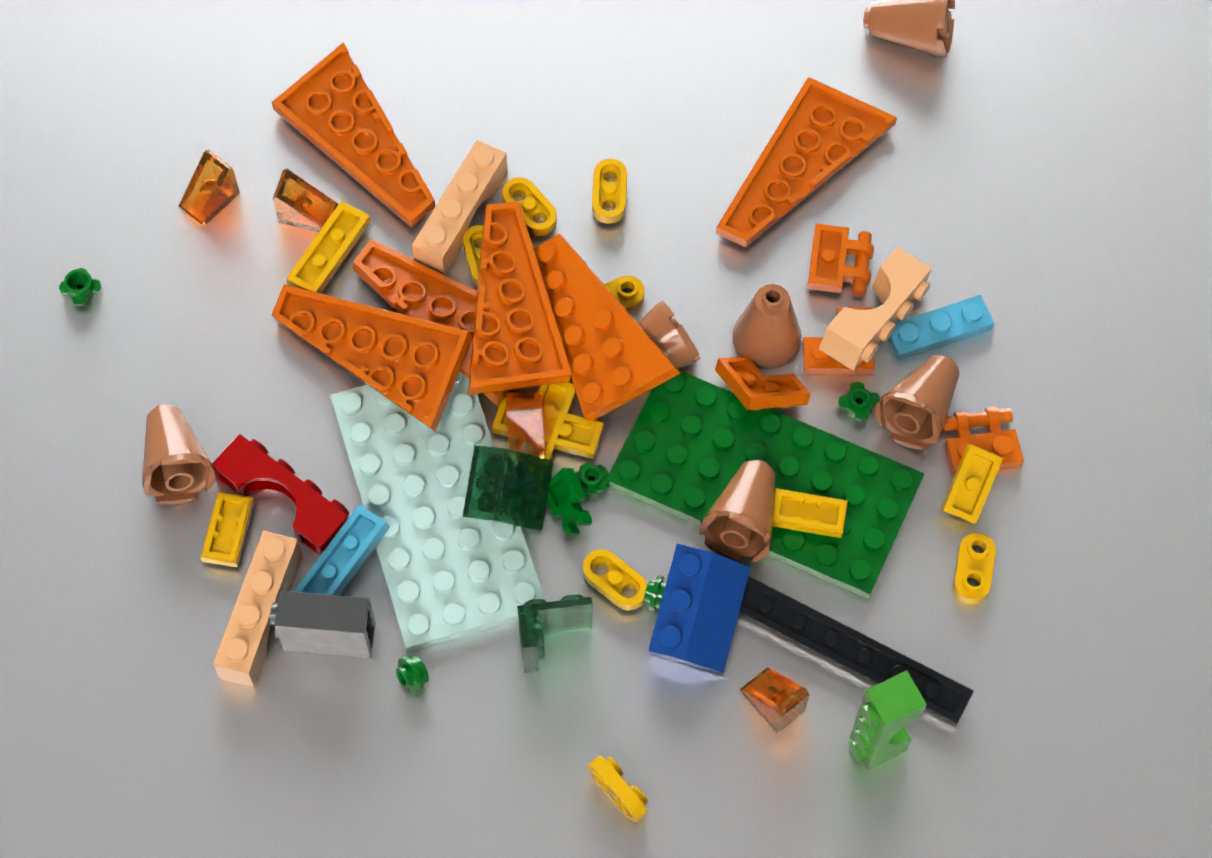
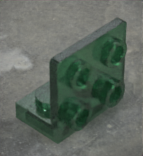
[462,445,553,531]
[517,594,593,673]

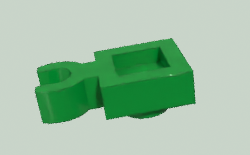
[541,468,592,535]

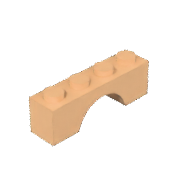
[412,140,508,276]
[819,247,932,371]
[213,530,303,688]

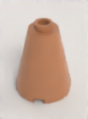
[863,0,955,57]
[732,284,802,369]
[639,300,701,369]
[875,355,960,450]
[142,404,215,504]
[699,460,776,562]

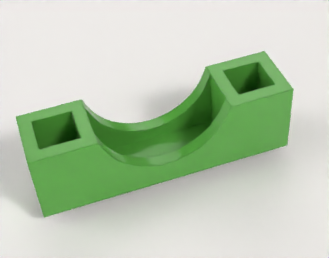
[848,670,927,770]

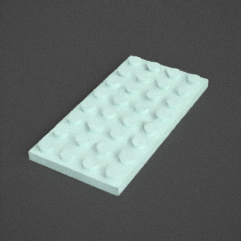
[330,371,547,653]

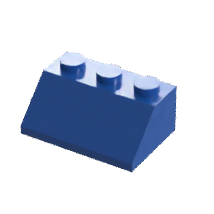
[648,543,751,675]

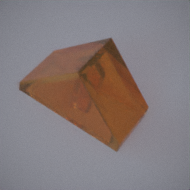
[179,150,240,225]
[272,169,338,232]
[506,391,545,460]
[740,667,809,733]

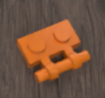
[807,223,874,297]
[943,406,1024,477]

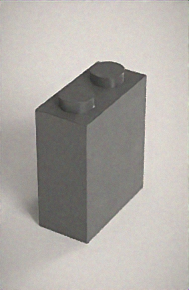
[270,590,376,658]

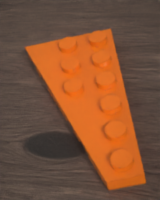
[272,42,436,228]
[716,77,897,248]
[468,202,572,395]
[533,234,681,422]
[353,239,509,406]
[271,284,473,432]

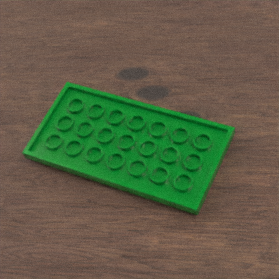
[606,370,924,599]

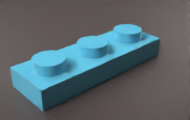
[888,295,995,361]
[294,504,390,596]

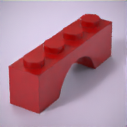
[212,434,350,557]

